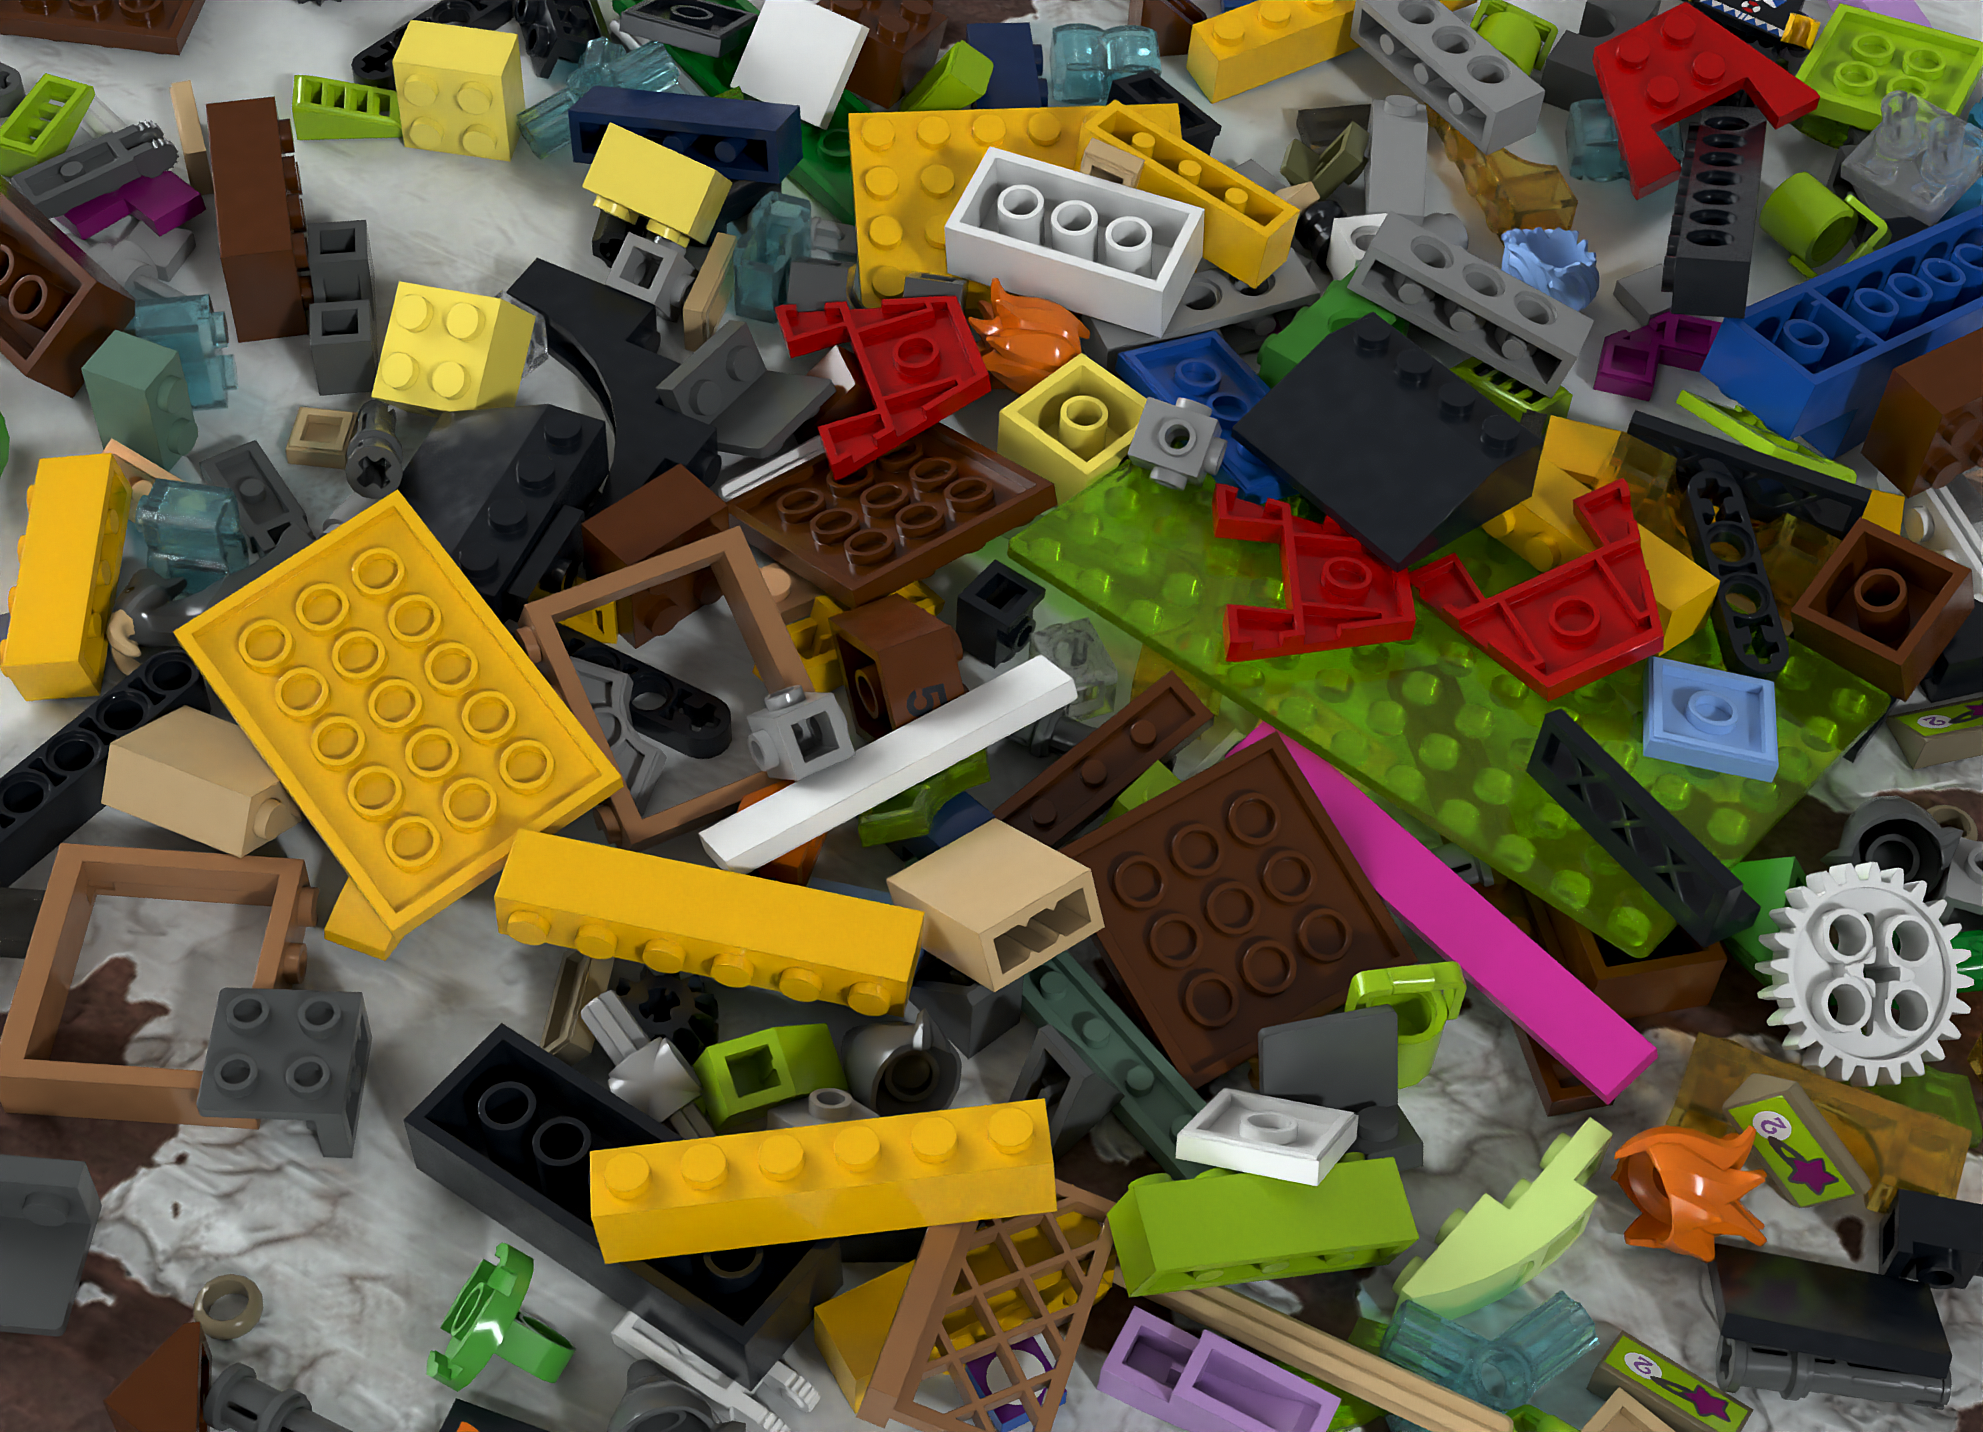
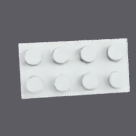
[944,146,1205,338]

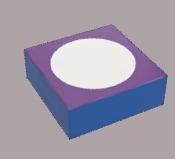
[965,1337,1067,1432]

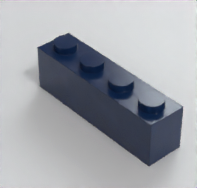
[966,22,1048,110]
[568,86,803,184]

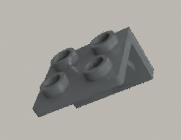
[656,320,836,459]
[196,987,372,1158]
[1258,1004,1423,1171]
[0,1154,102,1336]

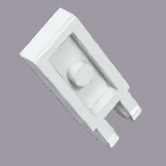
[611,1311,821,1432]

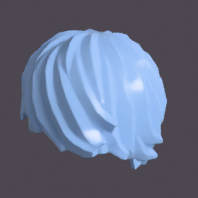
[1501,227,1599,312]

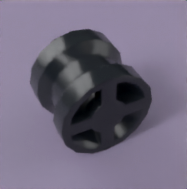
[1294,200,1347,271]

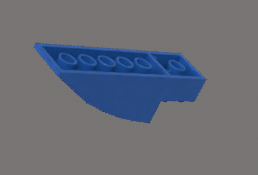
[1699,204,1983,460]

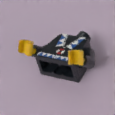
[1681,0,1821,58]

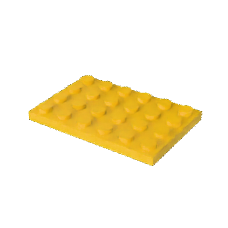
[848,103,1197,319]
[173,489,624,941]

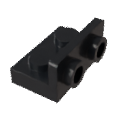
[515,0,615,79]

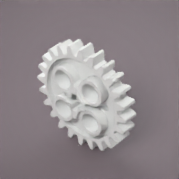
[1755,862,1974,1087]

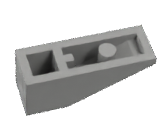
[1364,95,1428,227]

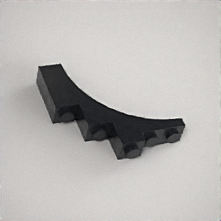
[506,258,722,569]

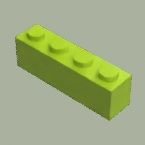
[1107,1152,1419,1298]

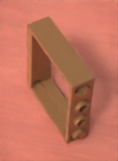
[514,525,816,852]
[0,843,320,1130]

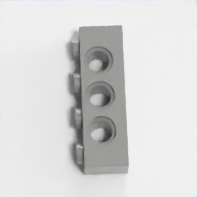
[1350,0,1545,156]
[1347,210,1594,399]
[1081,248,1321,384]

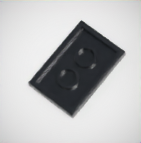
[1707,1243,1952,1380]

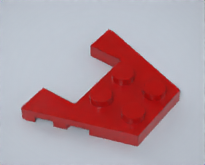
[1592,2,1820,200]
[774,295,992,480]
[1409,478,1664,702]
[1211,483,1416,662]

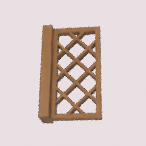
[856,1178,1116,1432]

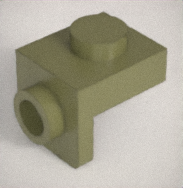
[1280,121,1370,202]

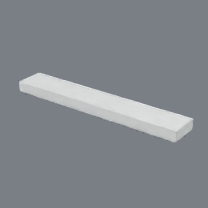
[698,654,1078,875]

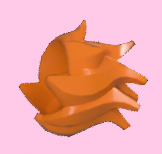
[967,278,1090,396]
[1611,1125,1767,1263]

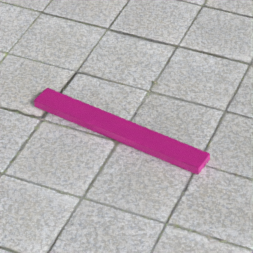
[1225,714,1658,1105]

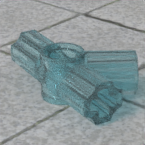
[516,37,680,160]
[1379,1290,1600,1432]

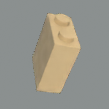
[101,705,307,858]
[886,818,1105,992]

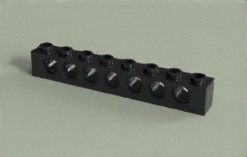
[1661,105,1767,319]

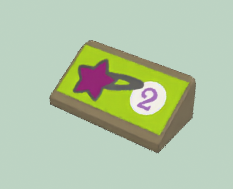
[1885,697,1983,770]
[1722,1073,1872,1208]
[1586,1330,1754,1432]

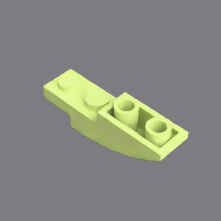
[1390,1117,1614,1332]

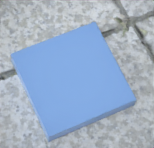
[1643,656,1779,783]

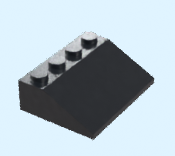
[1231,312,1544,573]
[396,404,610,625]

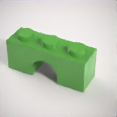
[1257,265,1410,389]

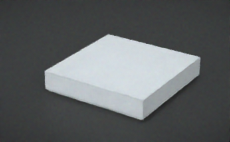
[730,0,870,130]
[1176,1088,1358,1186]

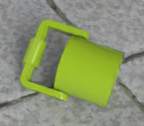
[1470,0,1558,77]
[1759,172,1892,280]
[1344,961,1467,1089]

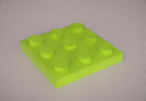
[1795,3,1983,151]

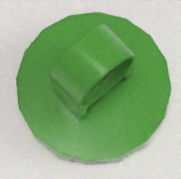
[426,1242,576,1392]

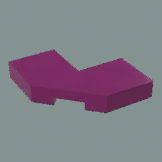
[55,171,207,240]
[1593,311,1722,402]

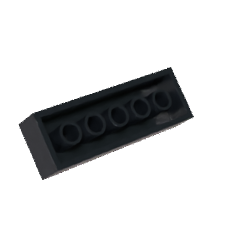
[403,1023,844,1392]

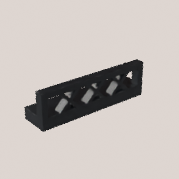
[1615,410,1872,548]
[1526,708,1761,948]

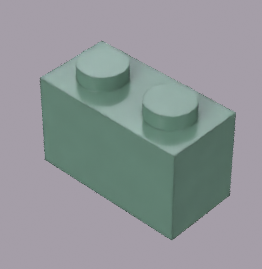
[81,329,198,472]

